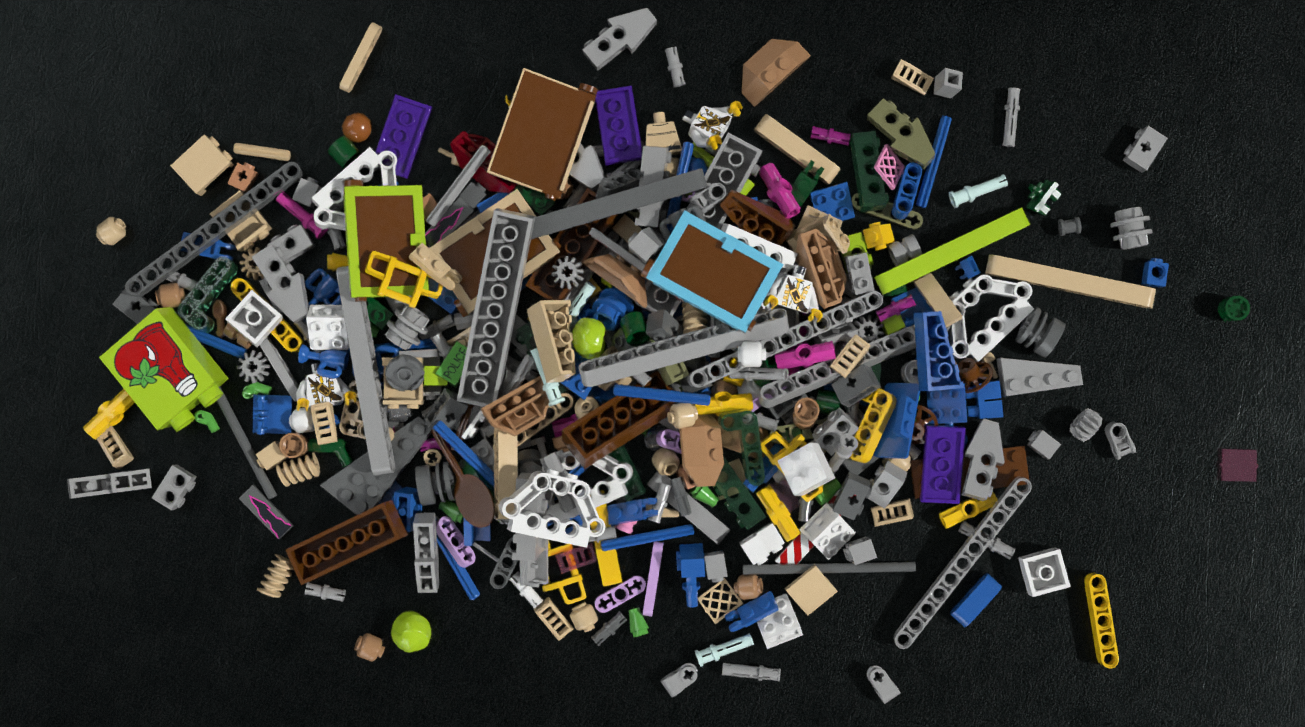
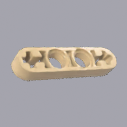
[339,22,382,93]

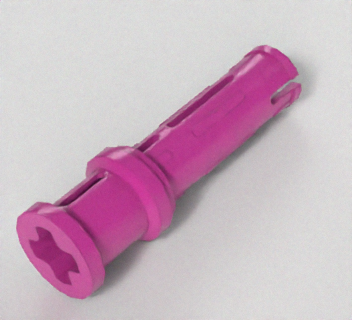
[276,191,328,239]

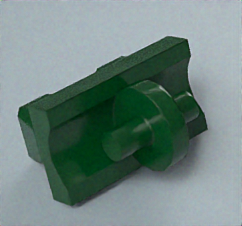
[1025,180,1061,215]

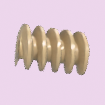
[682,302,707,334]
[276,453,320,487]
[257,554,294,597]

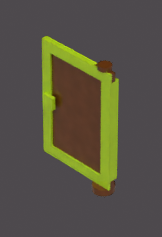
[343,180,429,302]

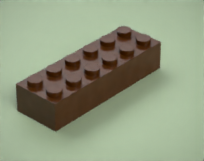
[525,188,621,300]
[562,370,679,469]
[286,500,408,585]

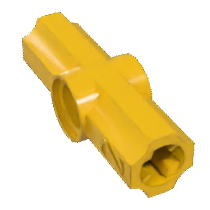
[83,389,135,440]
[693,391,753,417]
[756,484,801,542]
[938,492,997,529]

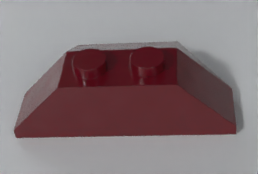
[450,131,518,193]

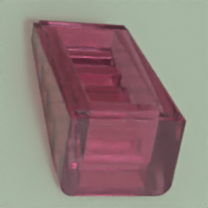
[555,542,598,574]

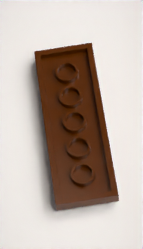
[910,446,1029,499]

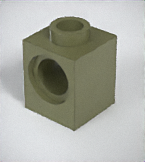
[658,362,690,386]

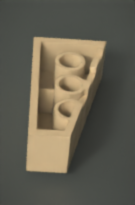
[527,300,576,383]

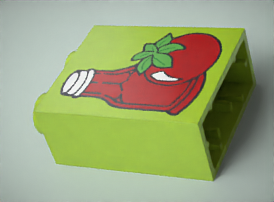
[99,307,229,432]

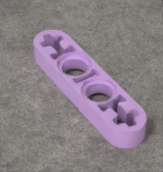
[643,541,664,617]

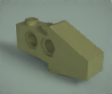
[867,98,935,169]

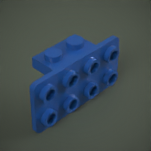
[873,383,920,459]

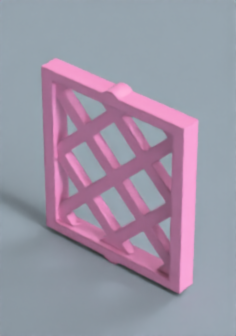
[874,144,905,190]

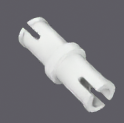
[509,571,544,609]

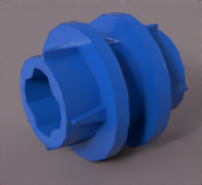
[592,286,634,332]

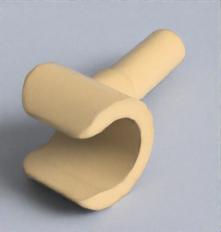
[438,147,459,166]
[982,352,998,379]

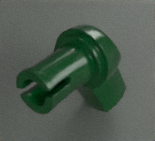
[308,438,354,467]

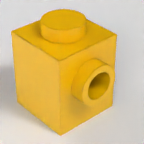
[863,222,895,251]

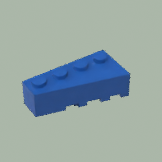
[914,311,965,391]

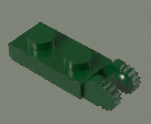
[791,160,824,208]

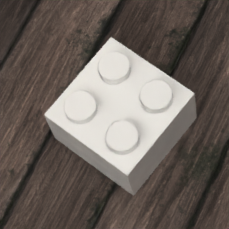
[226,290,283,347]
[778,443,835,496]
[1018,548,1070,597]

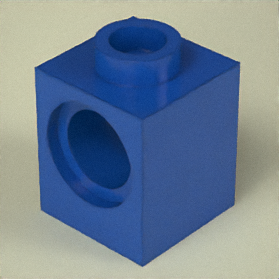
[1141,258,1169,288]

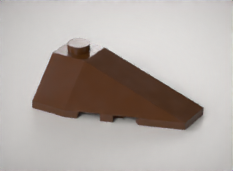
[720,189,793,257]

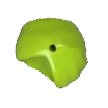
[571,317,605,359]
[391,611,431,653]

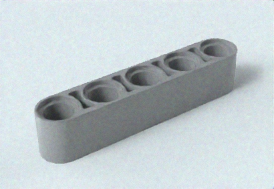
[647,471,731,545]

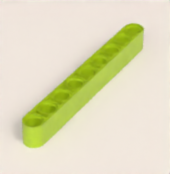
[874,208,1030,295]

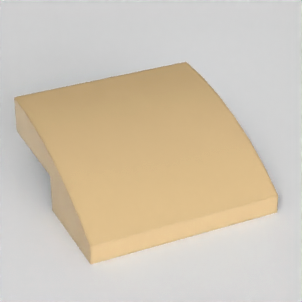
[785,564,838,615]

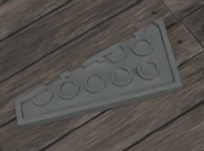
[320,416,432,515]

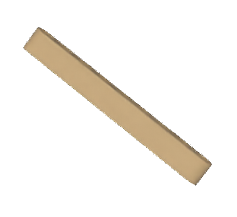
[985,255,1156,309]

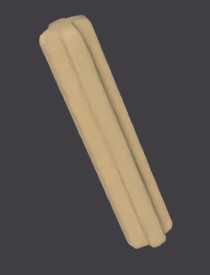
[233,143,291,161]

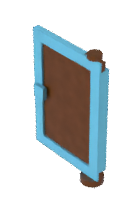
[641,210,784,333]

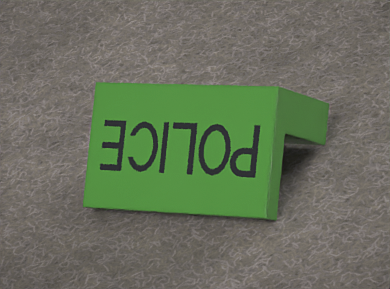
[436,341,467,388]

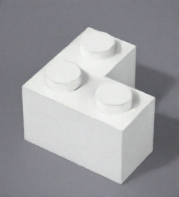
[739,522,785,566]

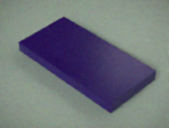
[595,86,642,165]
[375,94,432,179]
[920,425,966,504]

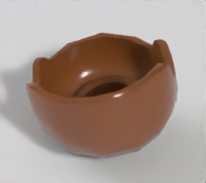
[342,113,371,143]

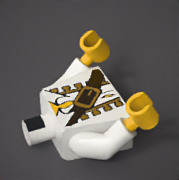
[683,101,743,152]
[763,265,823,322]
[296,363,357,411]

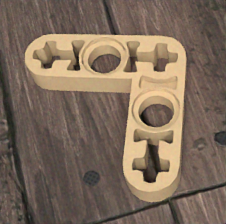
[339,380,394,441]

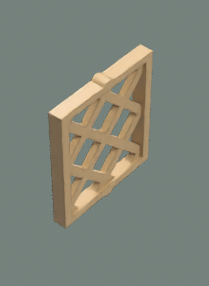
[698,578,743,624]

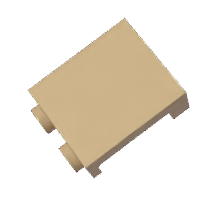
[170,135,234,196]
[210,190,272,252]
[788,213,850,254]
[382,357,423,409]

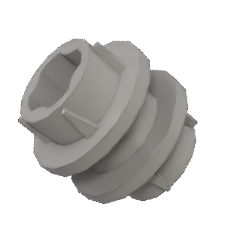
[1110,207,1153,250]
[385,305,429,350]

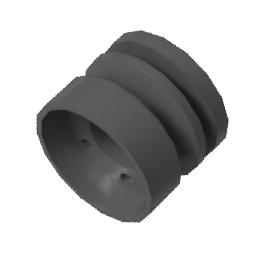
[1016,307,1066,358]
[415,461,456,506]

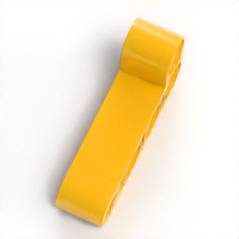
[850,388,897,463]

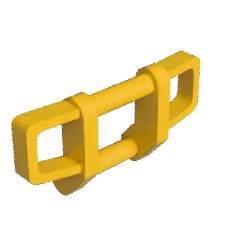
[365,251,443,308]
[759,431,823,502]
[542,543,586,604]

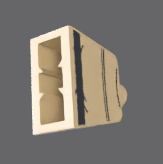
[646,112,682,155]

